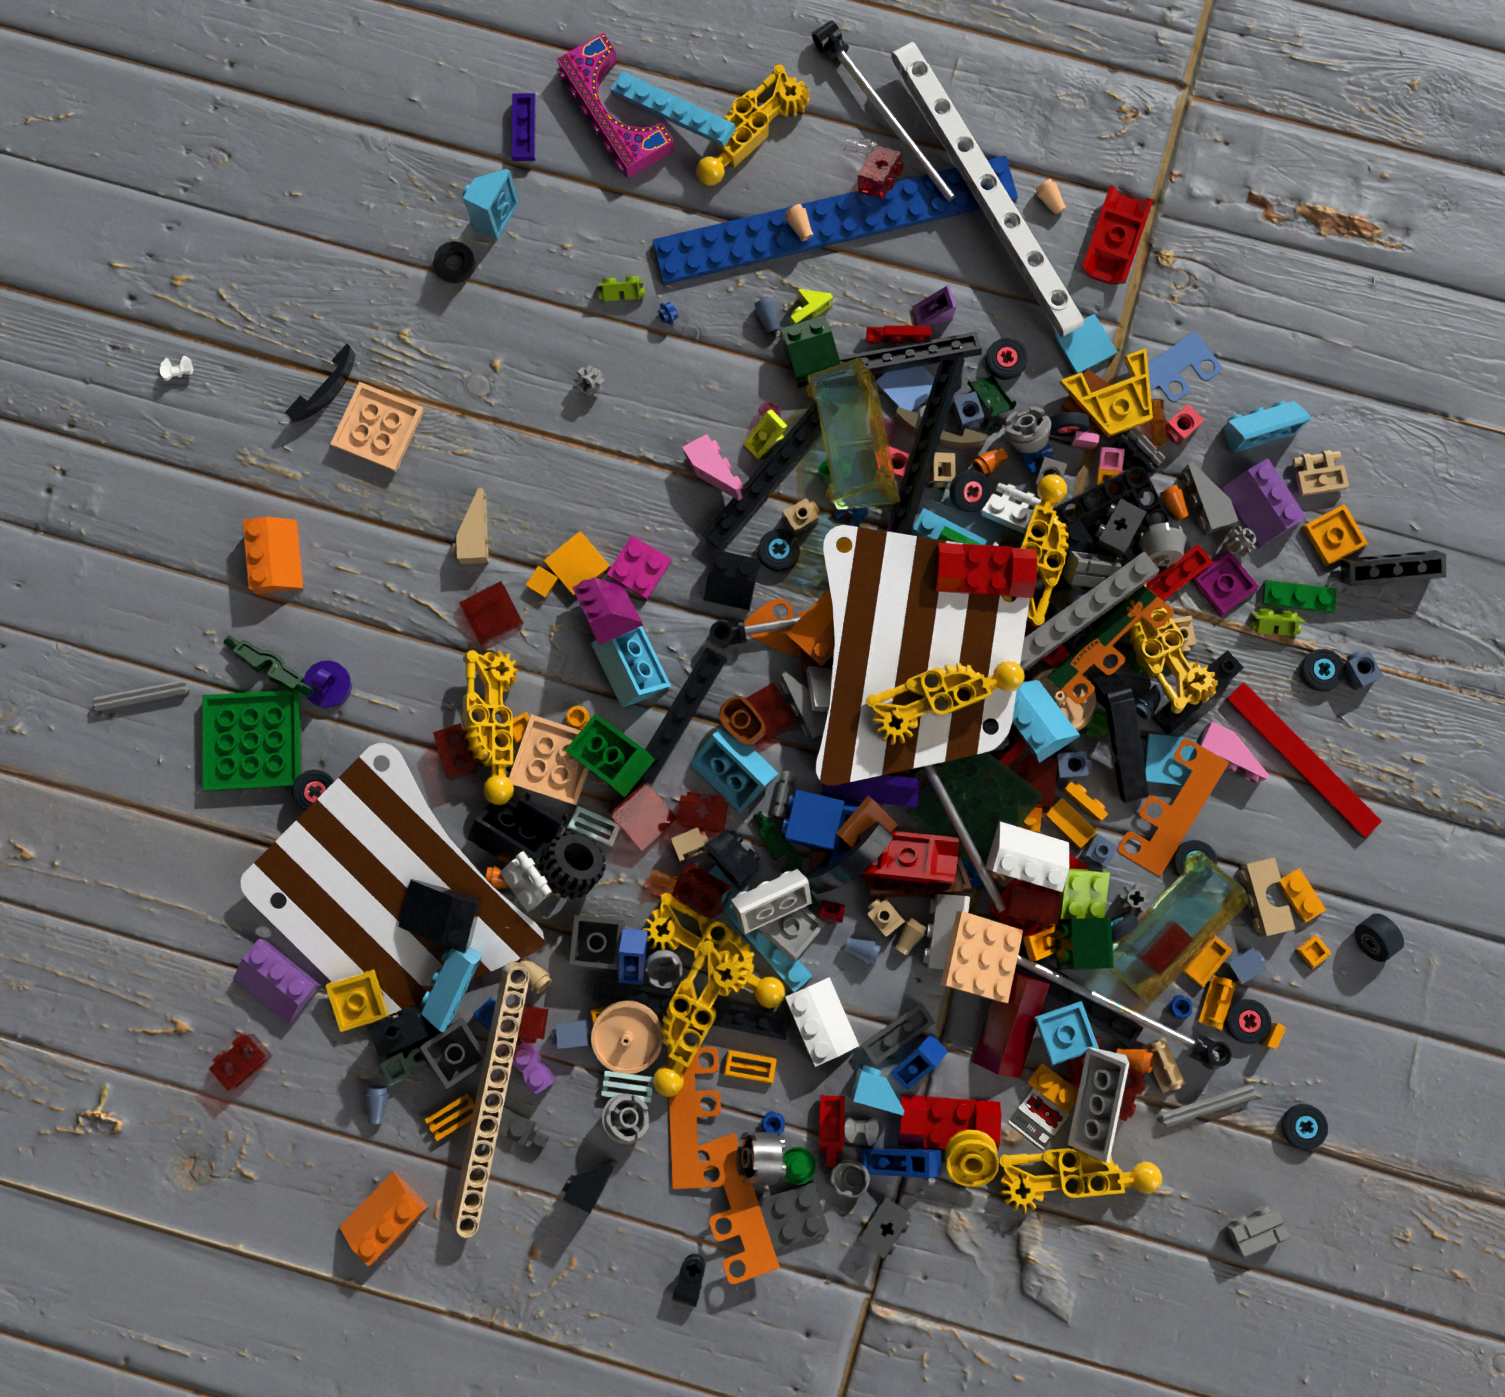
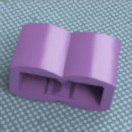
[512,1041,555,1094]

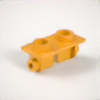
[1198,975,1236,1030]

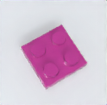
[607,535,672,600]

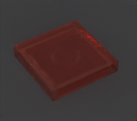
[609,782,677,851]

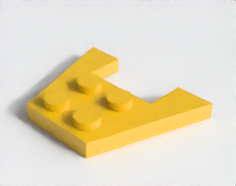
[1059,348,1153,438]

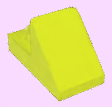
[790,289,833,326]
[743,409,787,460]

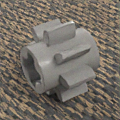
[574,365,605,396]
[1226,526,1256,557]
[1118,884,1151,914]

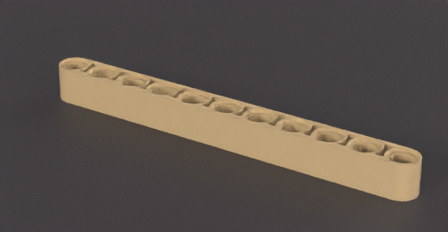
[452,961,529,1238]

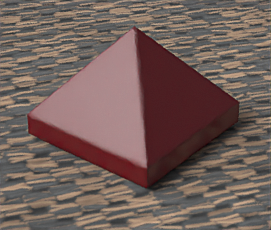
[819,900,845,924]

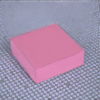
[1071,431,1099,450]
[1098,447,1125,472]

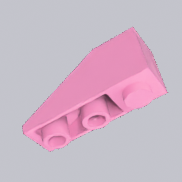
[682,434,743,501]
[1198,721,1269,783]

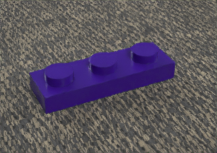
[511,93,536,161]

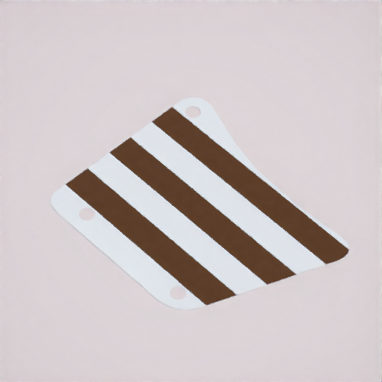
[816,525,1030,786]
[241,743,544,1015]

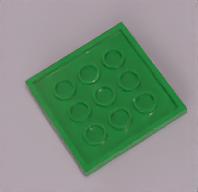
[202,690,302,791]

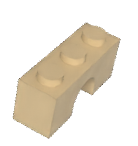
[1239,857,1295,937]

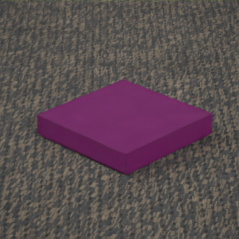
[1191,551,1259,617]

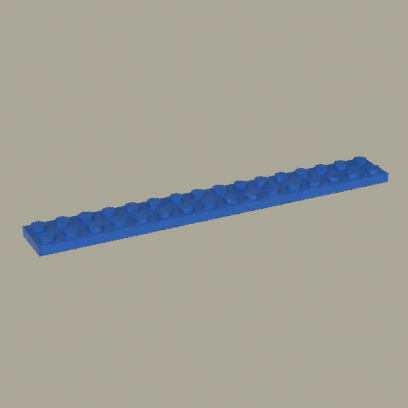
[653,156,1018,285]

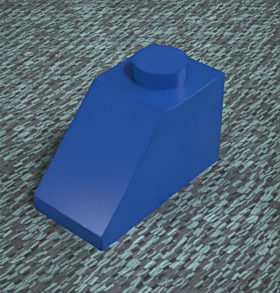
[618,928,647,985]
[890,1034,949,1090]

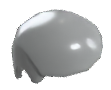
[645,950,683,989]
[830,1159,870,1198]

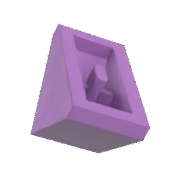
[912,286,956,326]

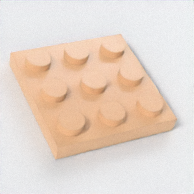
[330,382,425,472]
[509,714,589,806]
[941,911,1023,1003]

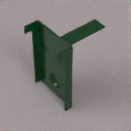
[967,374,1017,432]

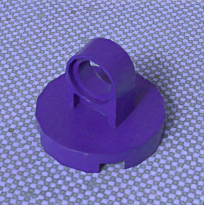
[304,660,352,709]

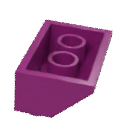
[572,577,643,645]

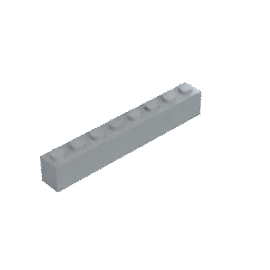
[1020,551,1159,671]

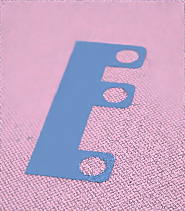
[1118,331,1222,435]

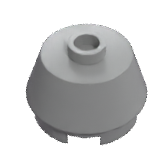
[1005,407,1051,454]
[1138,523,1187,566]
[601,1093,650,1145]

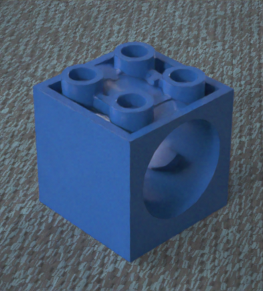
[781,790,844,853]

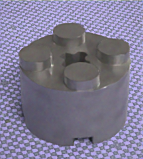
[736,1132,786,1184]

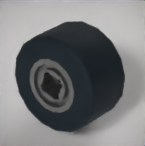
[1354,913,1404,962]

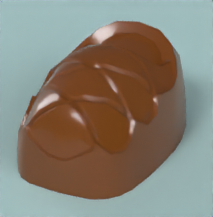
[718,696,766,746]

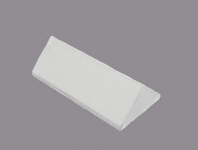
[1068,1047,1129,1163]

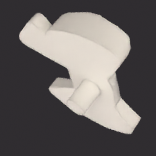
[160,356,193,381]
[844,1117,879,1146]

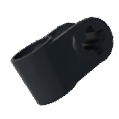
[672,1253,706,1307]

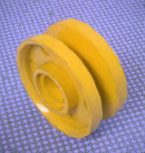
[945,1130,999,1187]

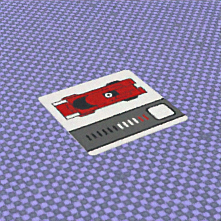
[1009,1089,1069,1150]

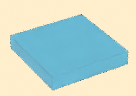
[1053,314,1118,375]
[1144,733,1197,787]
[1034,1001,1099,1065]

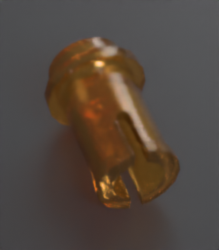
[649,868,680,892]

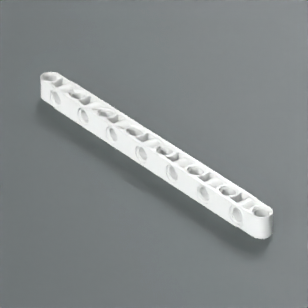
[891,42,1084,337]

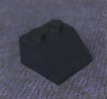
[704,549,760,611]
[562,1160,617,1214]

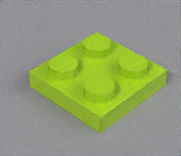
[1056,869,1110,919]

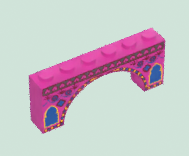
[557,33,674,178]

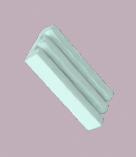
[567,805,622,847]
[601,1070,653,1102]

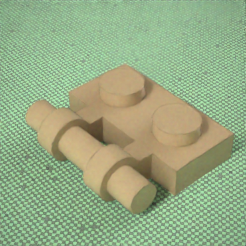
[1292,450,1349,497]

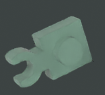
[380,1048,428,1086]

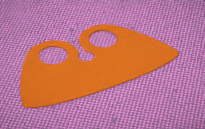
[744,598,807,659]

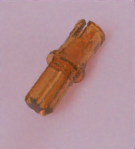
[1149,399,1167,446]

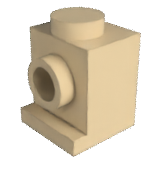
[926,452,955,488]
[782,498,820,536]
[1167,615,1197,654]
[671,827,709,863]
[866,898,905,938]

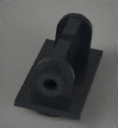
[1110,433,1158,475]

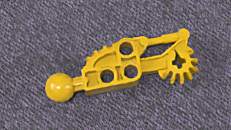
[696,64,809,186]
[1002,474,1069,628]
[1126,583,1218,713]
[461,650,519,805]
[866,660,1025,745]
[642,893,785,1008]
[653,941,749,1097]
[999,1147,1162,1213]

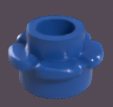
[658,302,678,324]
[1168,995,1192,1019]
[761,1111,785,1135]

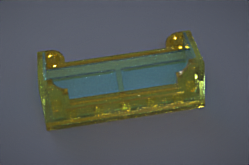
[806,357,900,510]
[1108,851,1249,1008]

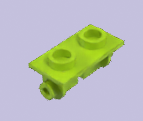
[597,276,645,302]
[1251,609,1305,636]

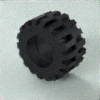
[538,831,606,899]

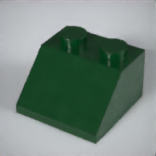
[780,315,841,380]
[1055,918,1113,970]

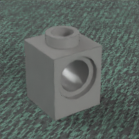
[1034,457,1067,485]

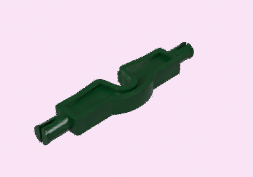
[224,636,314,697]
[753,811,819,909]

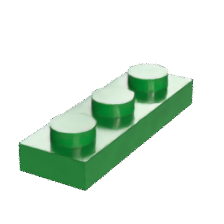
[1262,580,1337,613]

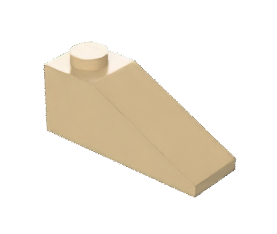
[452,488,489,564]

